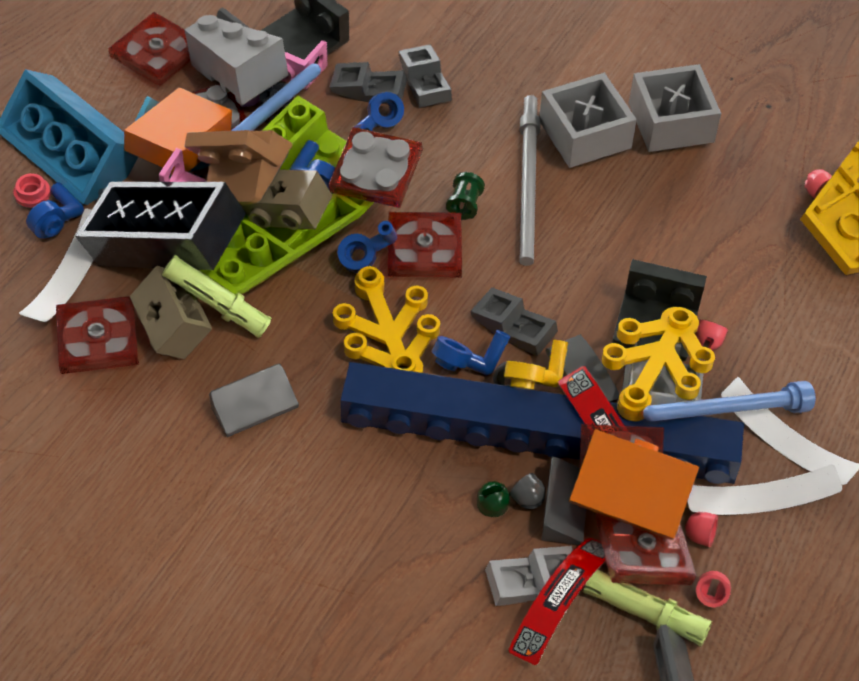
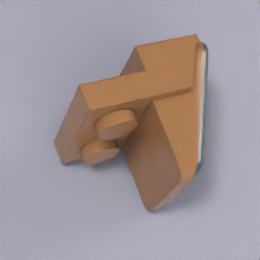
[184,130,292,205]

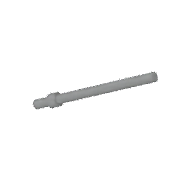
[519,95,541,266]

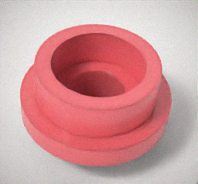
[13,173,51,207]

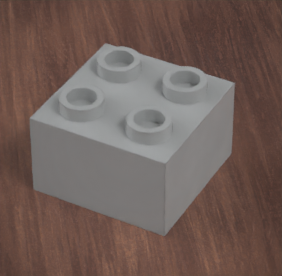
[629,64,721,152]
[539,73,637,168]

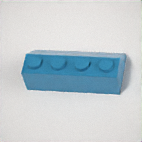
[0,69,138,205]

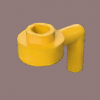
[504,340,568,390]

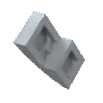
[485,546,573,606]

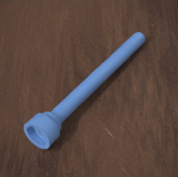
[231,63,321,131]
[643,381,816,421]

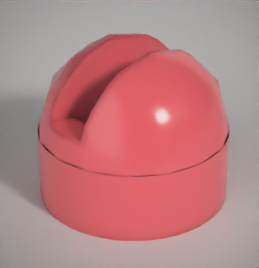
[805,170,832,199]
[695,320,728,350]
[685,512,718,547]
[696,571,731,607]

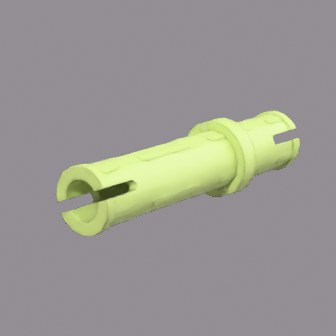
[162,255,272,338]
[583,569,712,646]

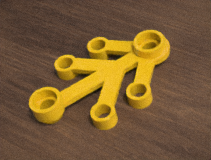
[333,266,440,373]
[602,307,715,421]

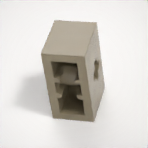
[241,170,333,230]
[130,266,212,359]

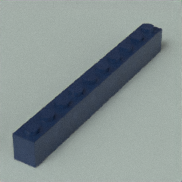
[340,362,744,484]

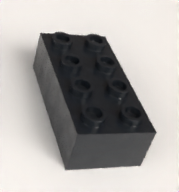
[75,182,246,270]

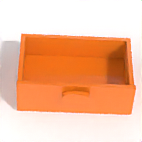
[124,88,232,174]
[569,429,699,540]

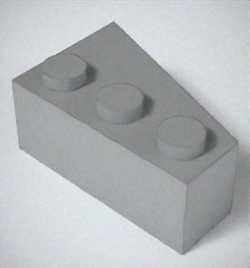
[184,15,288,106]

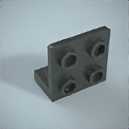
[261,0,350,63]
[612,259,707,361]

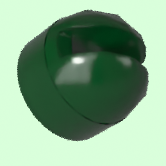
[477,481,510,517]

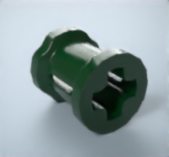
[446,172,485,220]

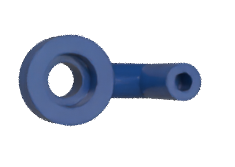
[352,92,404,136]
[289,140,343,194]
[26,182,84,239]
[338,221,397,273]
[431,330,510,375]

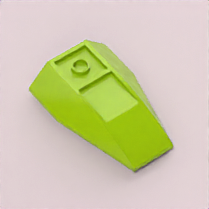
[198,95,383,294]

